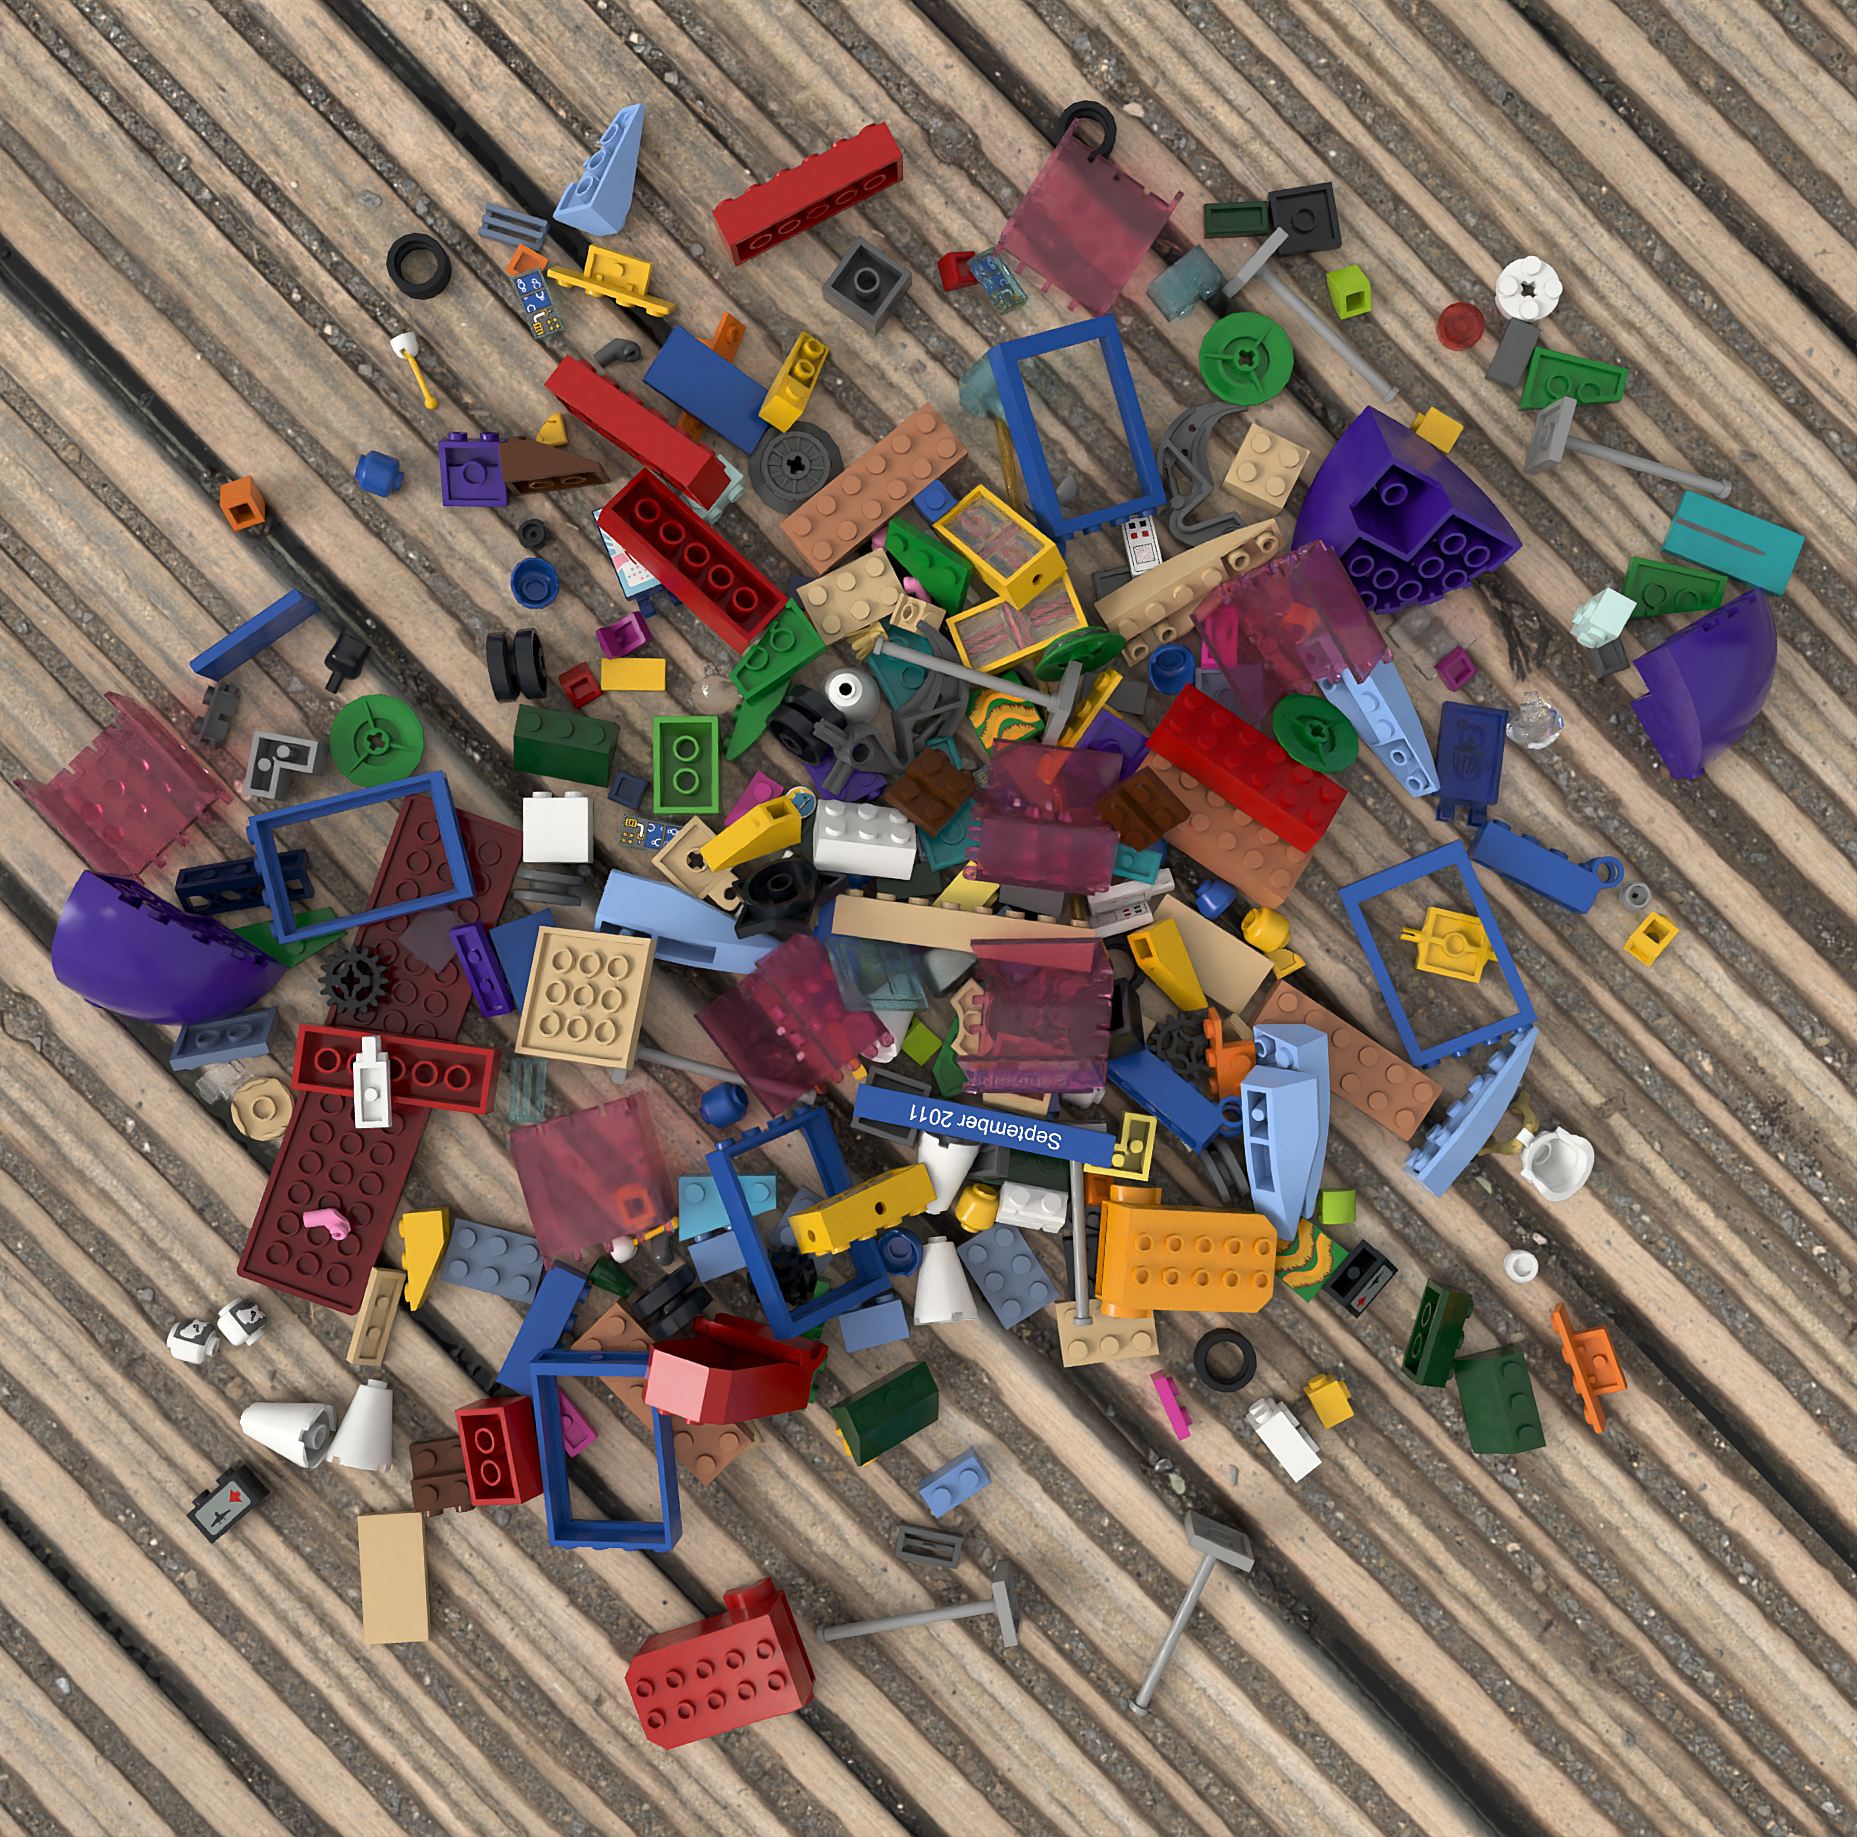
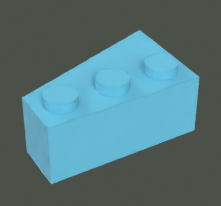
[678,1171,779,1242]

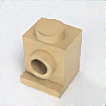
[889,593,946,638]

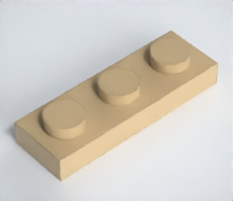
[346,1267,406,1366]

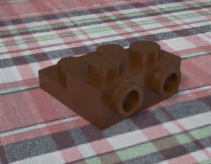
[884,746,978,838]
[1095,766,1191,852]
[409,1436,476,1517]

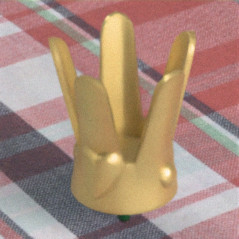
[844,620,893,664]

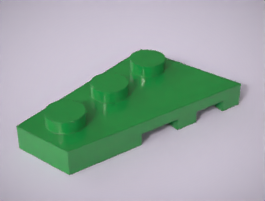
[1518,347,1629,411]
[884,516,975,617]
[1621,557,1728,619]
[729,597,828,705]
[231,907,348,972]

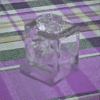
[194,1059,254,1104]

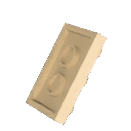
[796,547,906,647]
[1055,1299,1159,1368]

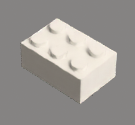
[813,799,917,880]

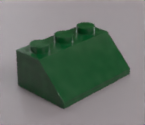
[513,704,620,788]
[1400,1279,1474,1388]
[1453,1344,1546,1454]
[830,1361,939,1467]

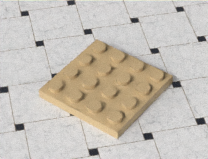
[514,926,657,1070]

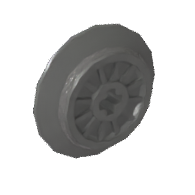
[748,420,844,515]

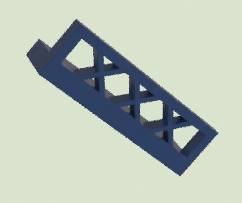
[174,848,315,915]

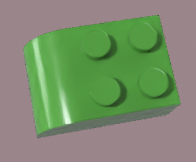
[653,716,722,816]

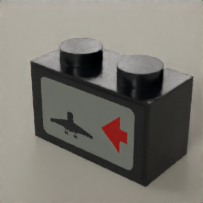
[1321,1239,1398,1319]
[186,1464,270,1544]

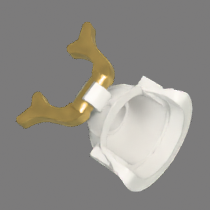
[1477,1090,1594,1202]

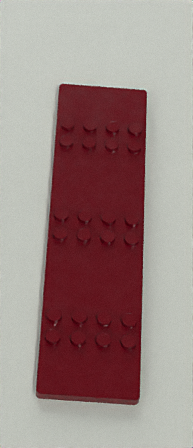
[237,794,523,1316]

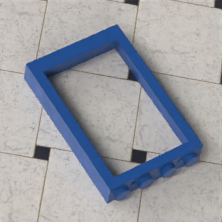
[987,313,1167,544]
[246,770,478,945]
[1338,839,1538,1070]
[705,1104,892,1340]
[529,1350,683,1552]

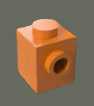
[220,475,265,532]

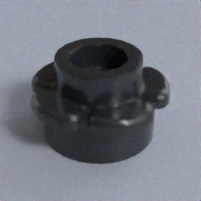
[518,519,550,550]

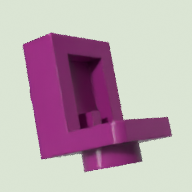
[595,611,654,660]

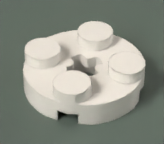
[1495,256,1563,324]

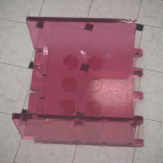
[991,117,1184,318]
[1189,539,1393,726]
[13,691,233,886]
[963,738,1123,896]
[694,933,894,1119]
[957,937,1115,1094]
[508,1090,679,1271]

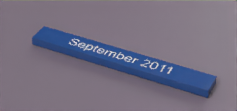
[853,1083,1116,1168]

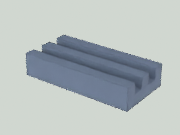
[478,203,550,255]

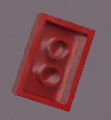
[455,1396,544,1506]

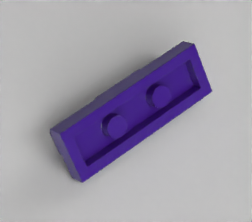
[448,921,516,1018]

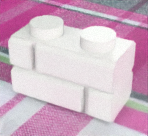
[995,1181,1068,1233]

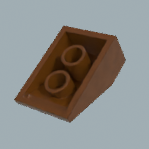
[498,436,610,496]

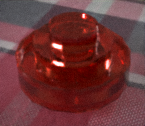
[1436,302,1485,351]

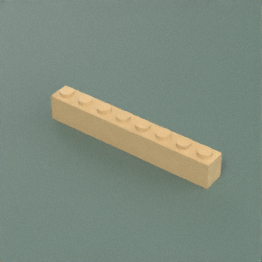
[831,888,1096,968]

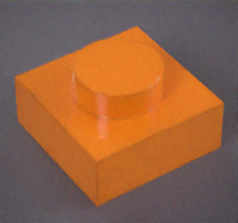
[505,243,549,277]
[1083,1172,1114,1207]

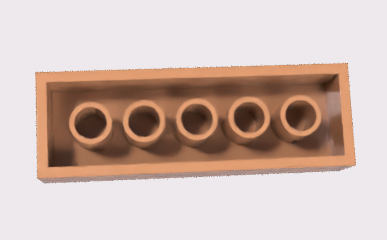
[779,402,969,578]
[1135,750,1316,911]
[1246,979,1444,1142]
[570,1297,755,1487]

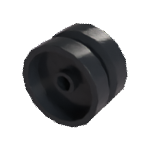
[486,628,547,704]
[765,684,848,766]
[629,1263,714,1343]

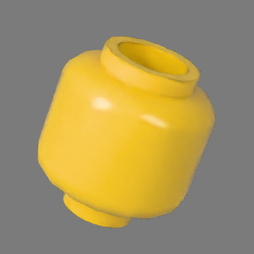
[1241,906,1291,953]
[955,1183,999,1233]

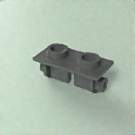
[191,681,240,749]

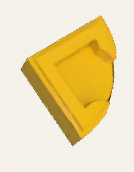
[536,412,570,448]
[1261,948,1306,980]

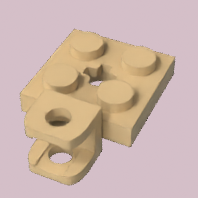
[651,815,741,911]

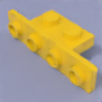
[547,243,676,317]
[1036,667,1123,783]

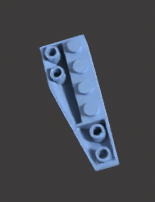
[1296,609,1441,798]
[593,869,792,977]
[1253,1024,1330,1219]
[1403,1025,1539,1198]
[1241,1065,1321,1242]

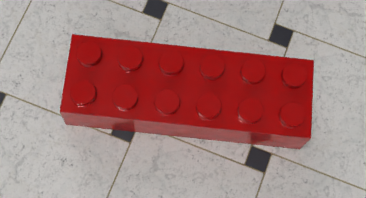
[712,121,903,267]
[544,354,732,511]
[596,467,790,655]
[1145,682,1348,854]
[290,1022,502,1115]

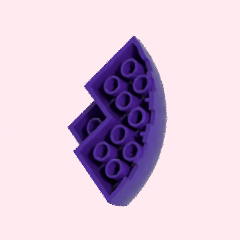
[1290,405,1523,615]
[1630,587,1777,781]
[52,870,289,1026]

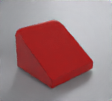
[937,251,981,291]
[558,661,604,709]

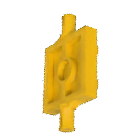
[1399,907,1498,983]

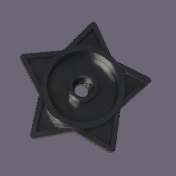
[731,850,850,939]

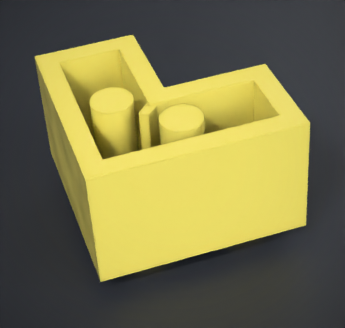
[1083,1109,1157,1181]

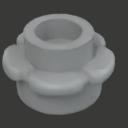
[1619,880,1651,912]

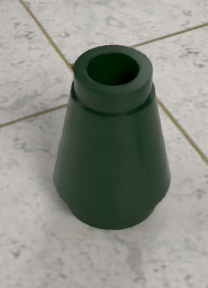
[587,1256,637,1299]

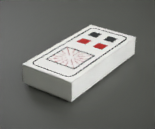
[1120,514,1163,580]
[1085,900,1154,940]

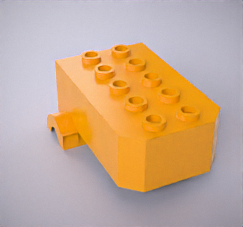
[1095,1184,1277,1318]

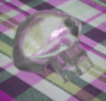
[690,662,743,716]
[1504,691,1564,749]

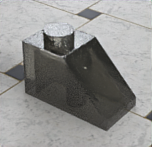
[912,947,993,998]

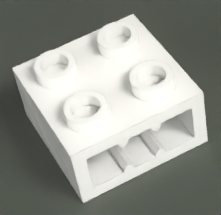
[523,792,593,864]
[1246,1397,1322,1483]

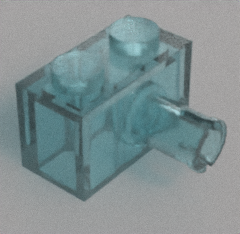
[1146,244,1223,323]
[959,351,1009,428]

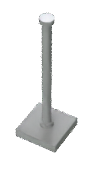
[1221,227,1400,404]
[1523,396,1732,500]
[873,635,1083,750]
[611,1017,817,1108]
[1054,1119,1108,1326]
[1129,1509,1255,1716]
[816,1560,1023,1647]

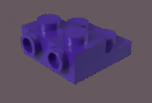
[438,431,509,507]
[1065,707,1151,794]
[804,745,888,803]

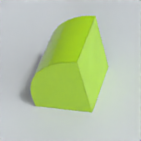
[1326,264,1371,320]
[901,1014,943,1066]
[1317,1188,1356,1224]

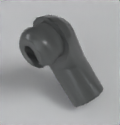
[593,338,641,368]
[651,1217,679,1266]

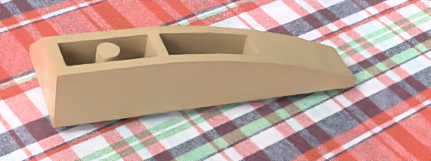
[1093,518,1286,668]

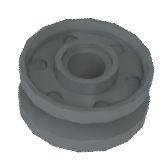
[513,869,585,906]
[1195,1134,1250,1206]

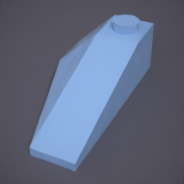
[553,103,645,237]

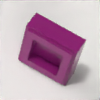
[1434,646,1478,692]

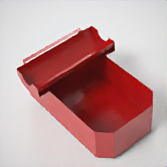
[641,1313,829,1426]
[624,1577,816,1750]

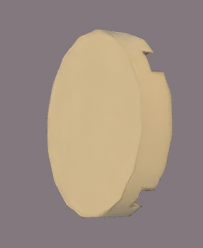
[231,1076,297,1141]

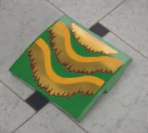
[965,670,1046,760]
[1274,1216,1349,1303]

